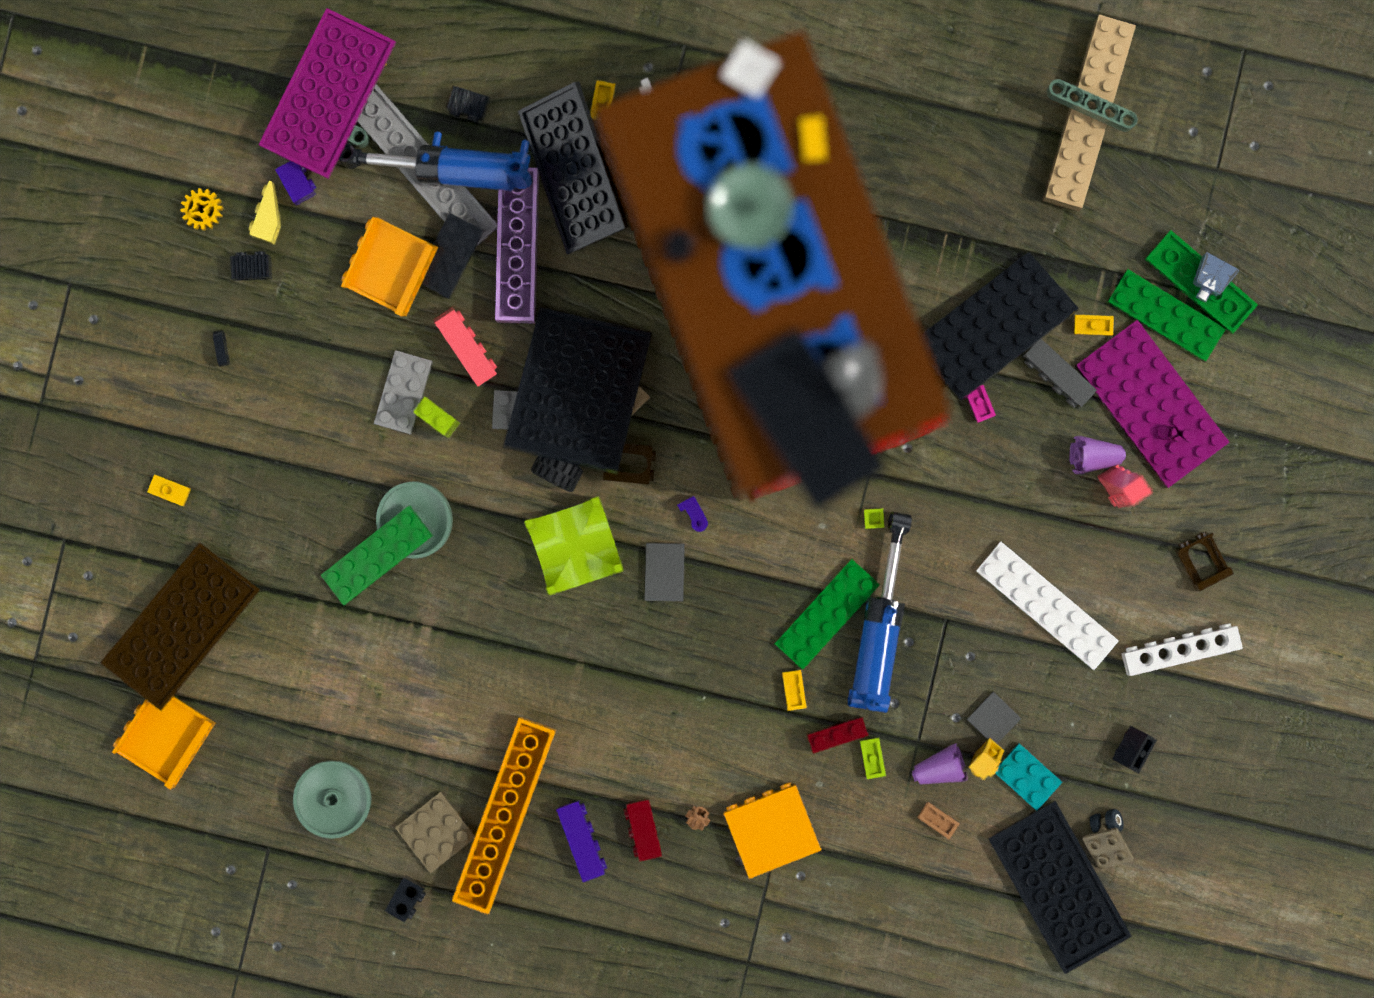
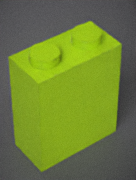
[413,397,460,438]

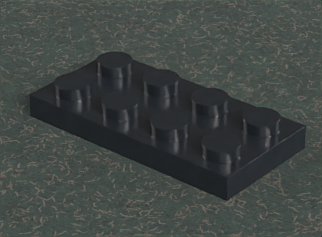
[422,213,484,299]

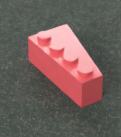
[434,307,497,386]
[1097,465,1152,508]

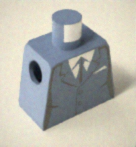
[1193,253,1239,302]

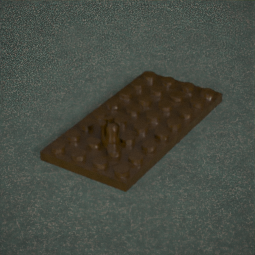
[100,543,261,711]

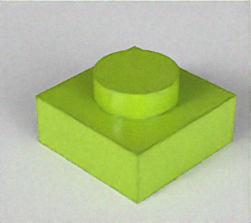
[864,508,885,529]

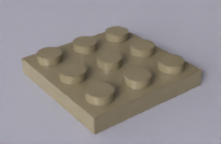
[395,792,476,873]

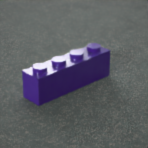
[556,800,607,882]

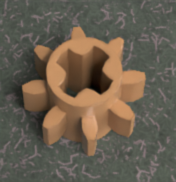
[685,806,710,831]

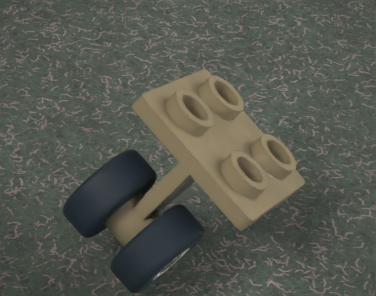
[1083,809,1133,869]

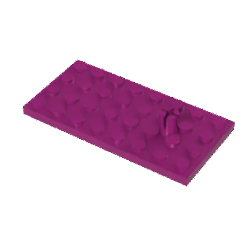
[259,8,396,179]
[1075,320,1230,488]

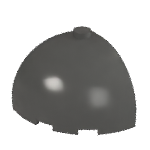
[824,341,883,421]

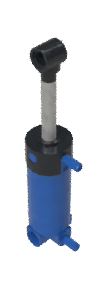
[339,132,532,191]
[848,511,912,713]

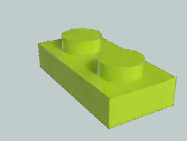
[860,737,886,779]

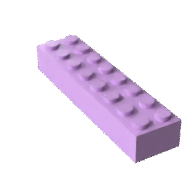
[495,168,539,323]

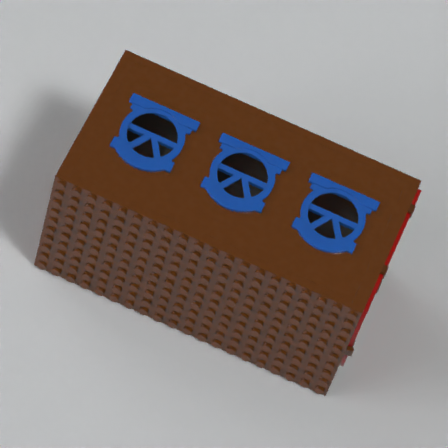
[593,29,952,503]

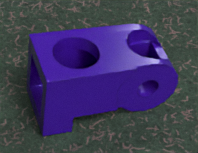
[677,496,708,532]

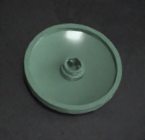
[708,164,792,249]
[376,481,453,559]
[293,760,371,838]

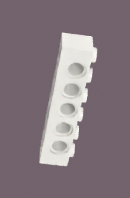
[1121,623,1243,676]

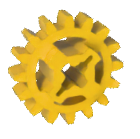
[180,188,223,231]

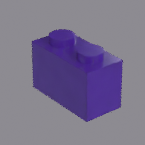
[275,161,316,206]

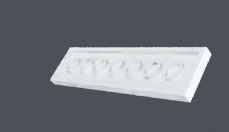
[976,542,1119,670]

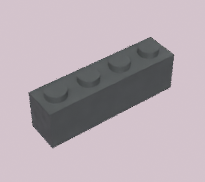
[1023,339,1097,409]

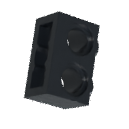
[385,875,426,923]

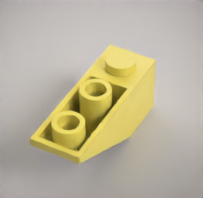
[249,181,281,244]

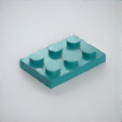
[995,743,1062,811]

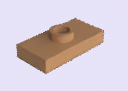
[917,801,960,839]

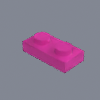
[967,385,996,423]

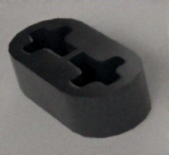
[213,330,230,367]

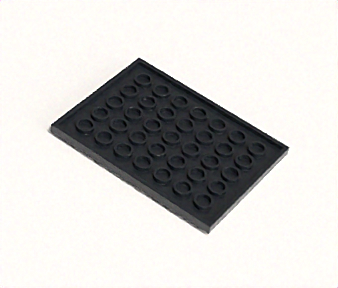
[503,307,652,474]

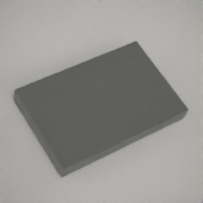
[645,543,685,602]

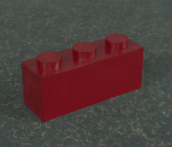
[806,716,869,754]
[624,798,662,862]

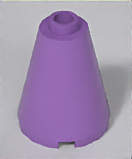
[1070,436,1126,474]
[912,743,968,784]

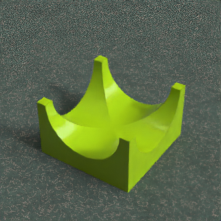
[525,497,624,595]

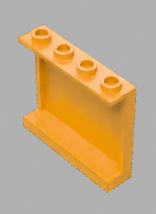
[341,217,438,316]
[112,697,216,790]
[724,782,821,879]

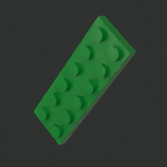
[1145,230,1258,334]
[1107,269,1226,362]
[321,506,433,606]
[774,559,880,670]

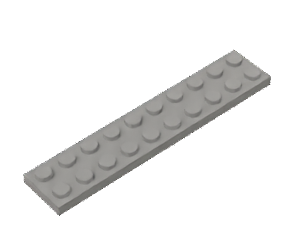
[358,85,498,246]

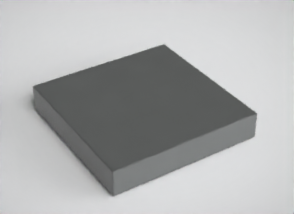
[967,692,1021,744]

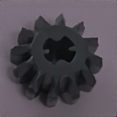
[662,228,697,264]

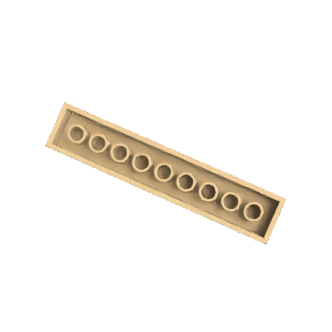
[1042,15,1136,212]

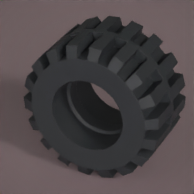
[530,456,584,492]

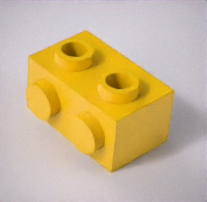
[969,738,1004,780]

